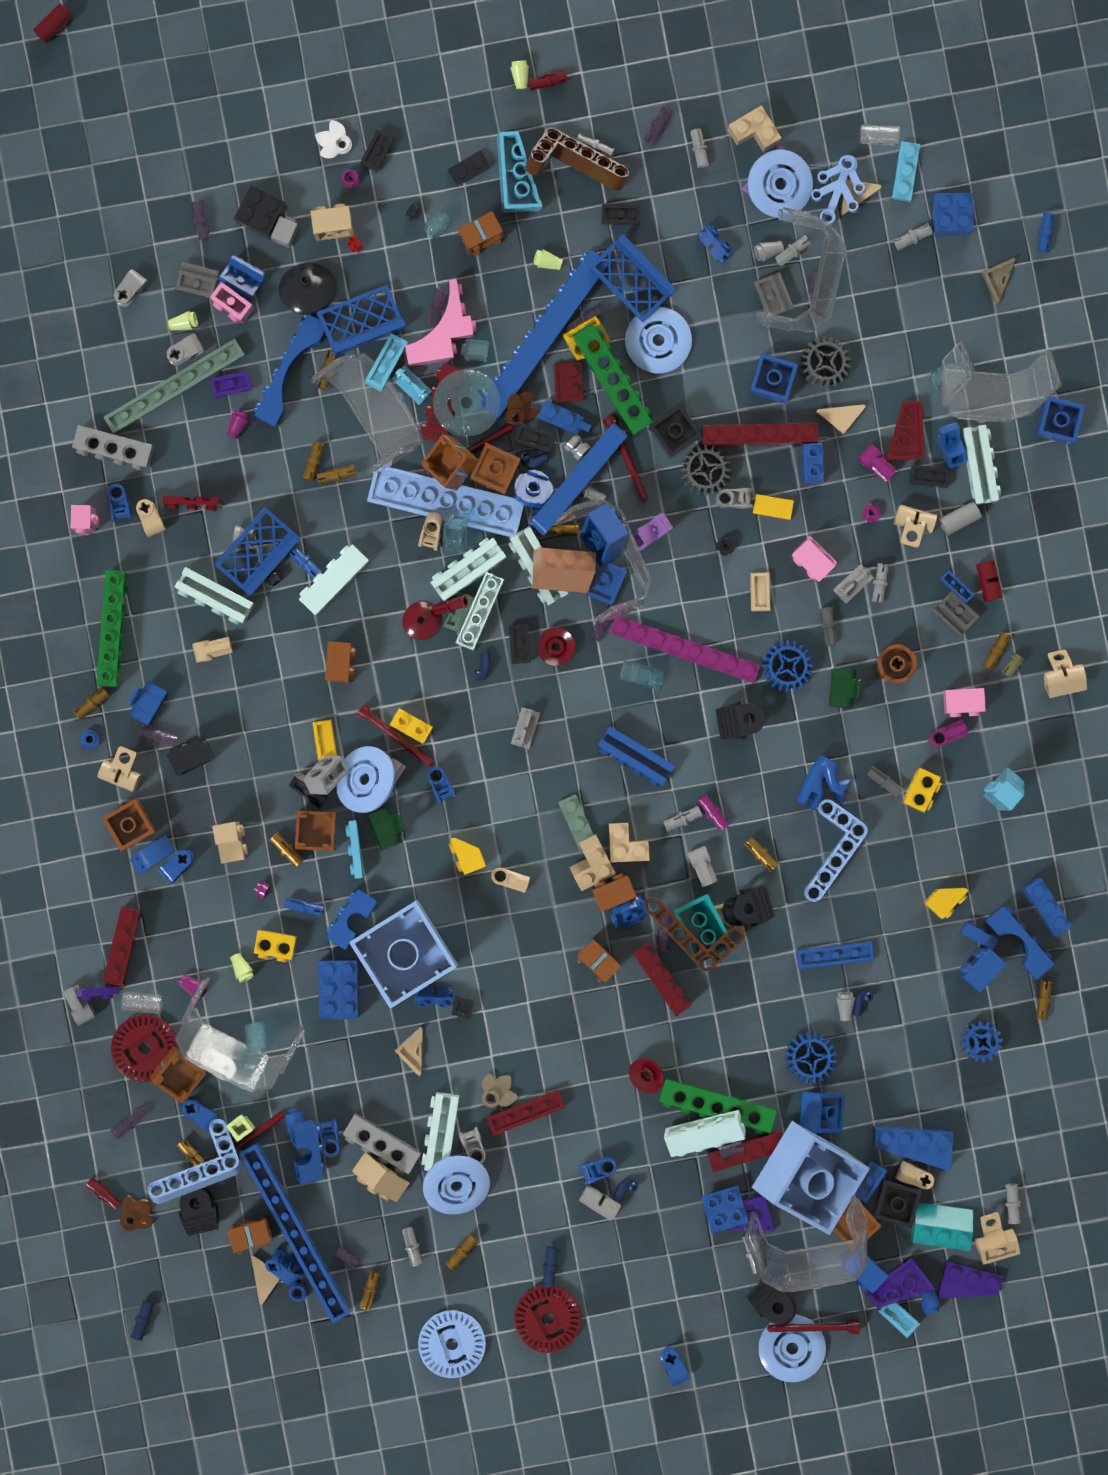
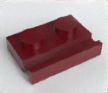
[554,362,583,403]

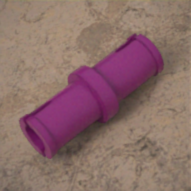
[697,794,729,831]

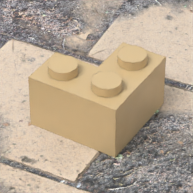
[728,105,781,153]
[212,822,248,864]
[609,823,649,862]
[569,834,616,891]
[352,1152,410,1202]

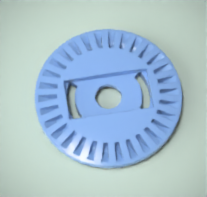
[748,150,813,218]
[625,307,692,374]
[336,746,395,813]
[423,1156,490,1214]
[418,1310,486,1378]
[758,1314,826,1382]

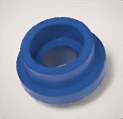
[80,730,100,749]
[288,1282,308,1302]

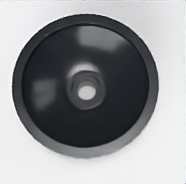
[279,263,336,315]

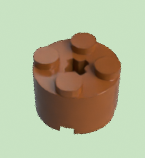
[876,644,917,684]

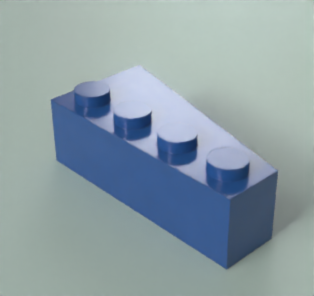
[873,1126,953,1171]

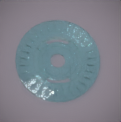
[433,369,500,437]

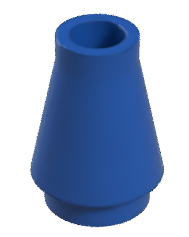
[922,1290,941,1314]

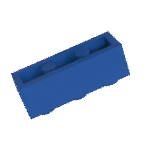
[939,570,975,603]
[960,922,999,950]

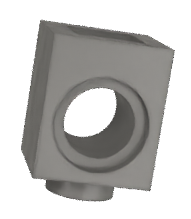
[271,216,299,248]

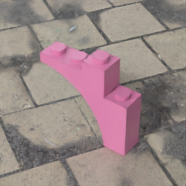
[405,279,477,367]

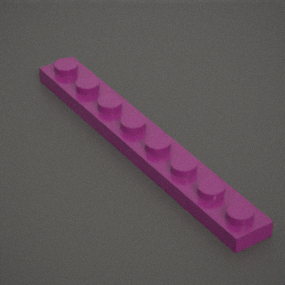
[609,615,760,684]

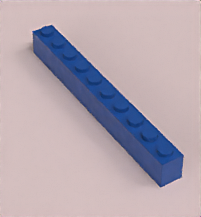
[479,250,608,421]
[239,1142,351,1323]

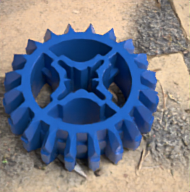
[761,640,814,692]
[785,1032,837,1084]

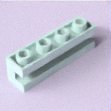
[961,425,1001,505]
[508,527,568,605]
[430,538,507,601]
[299,544,370,616]
[175,567,255,625]
[456,572,504,651]
[421,1092,459,1171]
[664,1110,746,1157]

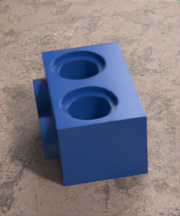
[802,443,824,485]

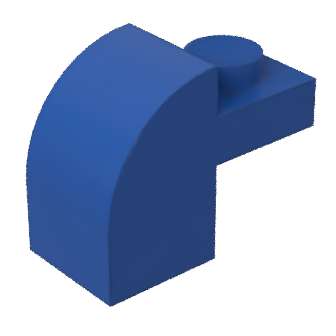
[937,422,967,469]
[130,835,176,875]

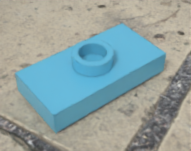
[878,1303,920,1338]

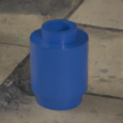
[285,1108,305,1135]

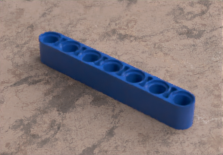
[529,423,628,536]

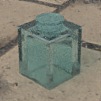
[461,339,489,363]

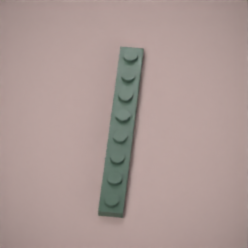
[104,338,245,434]

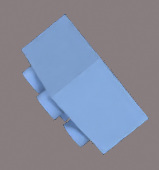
[349,900,458,1009]
[752,1121,870,1235]

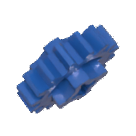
[960,1021,1003,1063]

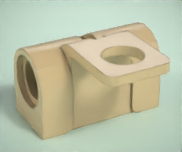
[893,505,937,548]
[1044,650,1087,698]
[97,746,142,792]
[975,1212,1020,1265]

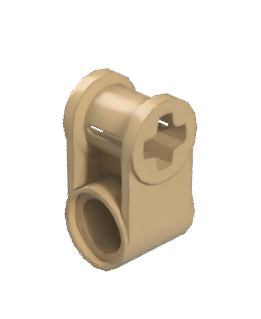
[136,499,166,537]
[418,512,443,551]
[895,1160,934,1189]

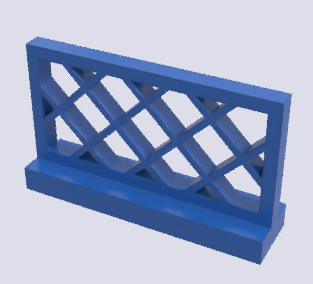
[589,234,676,323]
[316,285,406,357]
[214,507,301,596]

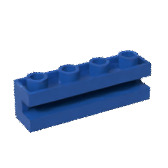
[597,726,675,787]

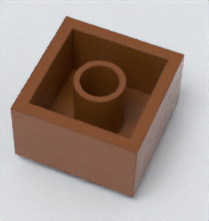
[325,642,357,683]
[102,799,157,851]
[592,873,637,912]

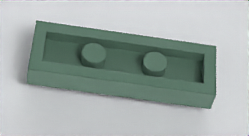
[558,794,593,855]

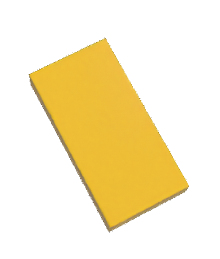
[753,494,794,520]
[312,720,337,760]

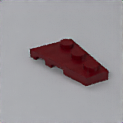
[886,401,925,461]
[163,496,223,512]

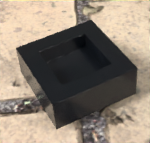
[451,996,475,1019]

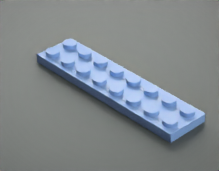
[367,464,524,537]

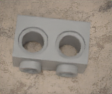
[303,756,349,795]

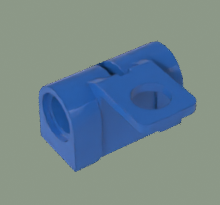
[128,681,169,726]

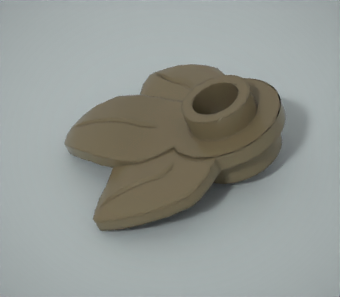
[482,1073,518,1108]

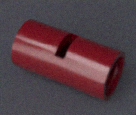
[33,3,73,44]
[976,560,1003,602]

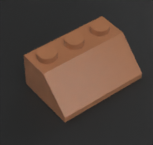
[532,548,596,593]

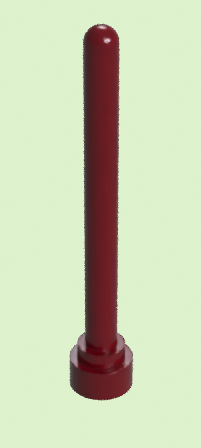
[602,414,648,502]
[356,703,434,766]
[205,1111,286,1173]
[767,1319,860,1335]

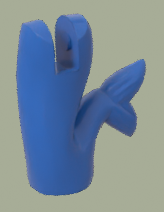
[797,755,852,810]

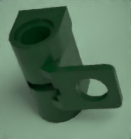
[829,668,861,709]
[366,807,406,851]

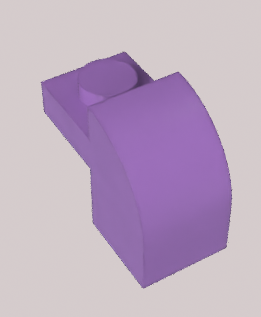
[628,512,673,552]

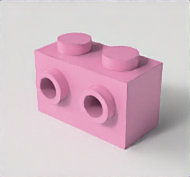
[210,282,254,323]
[70,505,99,535]
[792,536,837,582]
[943,688,985,717]

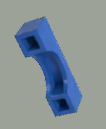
[984,906,1054,979]

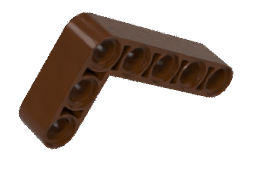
[525,128,629,190]
[644,897,744,971]

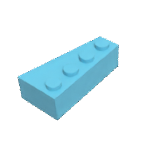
[497,131,543,213]
[982,767,1024,811]

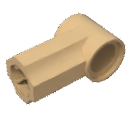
[192,637,233,663]
[491,867,530,893]

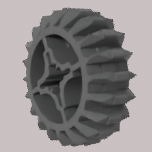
[800,336,852,388]
[680,445,732,496]

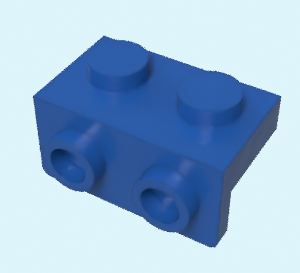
[219,255,265,300]

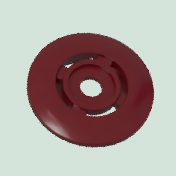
[111,1015,178,1082]
[514,1285,581,1353]

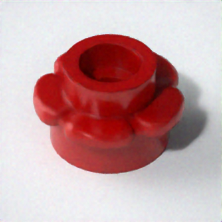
[347,235,363,253]

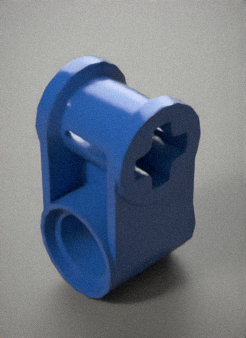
[108,484,132,522]
[428,766,457,805]
[157,850,194,885]
[182,1099,219,1132]
[317,1118,341,1157]
[579,1156,617,1184]
[265,1248,304,1285]
[661,1347,690,1386]

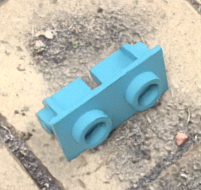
[392,365,432,405]

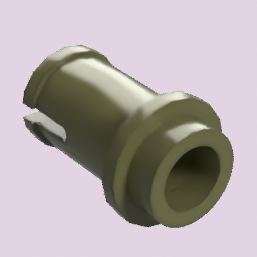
[1001,653,1024,679]

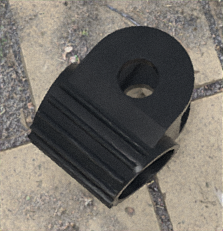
[715,701,765,740]
[723,886,775,927]
[179,1187,219,1236]
[747,1275,796,1324]

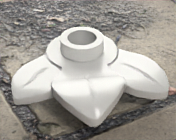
[315,120,352,159]

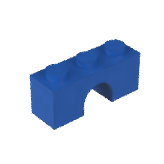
[1022,877,1072,937]
[326,889,378,950]
[289,1119,325,1185]

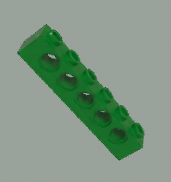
[571,323,653,435]
[97,570,128,687]
[658,1078,777,1135]

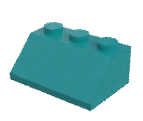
[673,894,731,962]
[910,1202,973,1251]

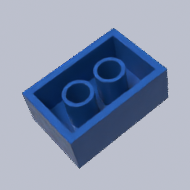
[580,503,629,567]
[318,960,359,1019]

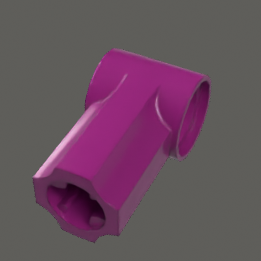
[858,444,897,483]
[928,719,968,747]

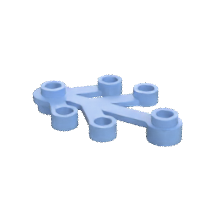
[811,155,866,226]

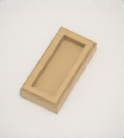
[750,572,770,611]

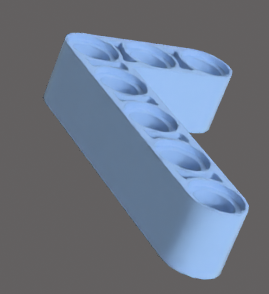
[804,799,868,902]
[148,1119,241,1204]

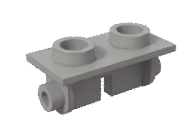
[833,564,874,604]
[511,707,540,749]

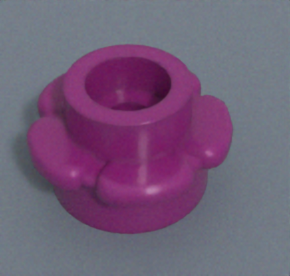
[341,169,360,188]
[862,504,881,523]
[254,881,271,899]

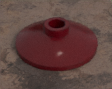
[402,602,441,640]
[537,627,575,666]
[629,1058,664,1094]

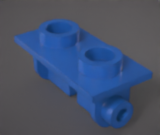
[697,225,733,263]
[414,986,454,1007]

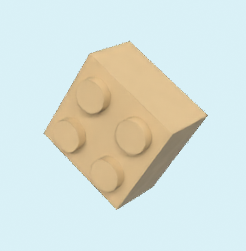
[310,204,354,241]

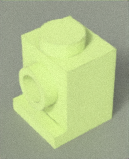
[226,1114,255,1142]

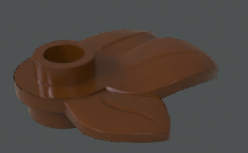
[505,392,539,425]
[120,1195,155,1231]

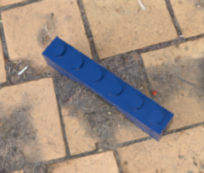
[254,315,329,428]

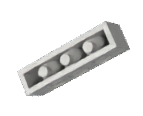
[72,425,155,471]
[342,1113,421,1175]

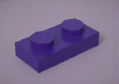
[210,371,252,398]
[76,986,119,1000]

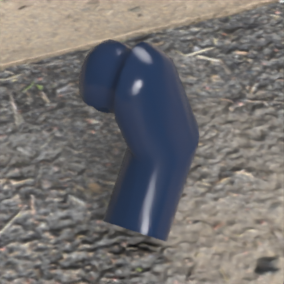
[520,452,549,469]
[474,652,490,681]
[852,990,874,1016]
[613,1179,638,1203]

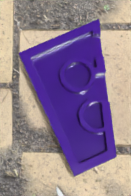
[726,1195,775,1232]
[865,1258,935,1309]
[937,1260,1003,1299]

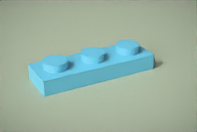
[892,141,920,202]
[365,333,408,392]
[346,820,364,879]

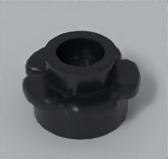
[405,203,422,221]
[716,537,735,556]
[265,570,283,587]

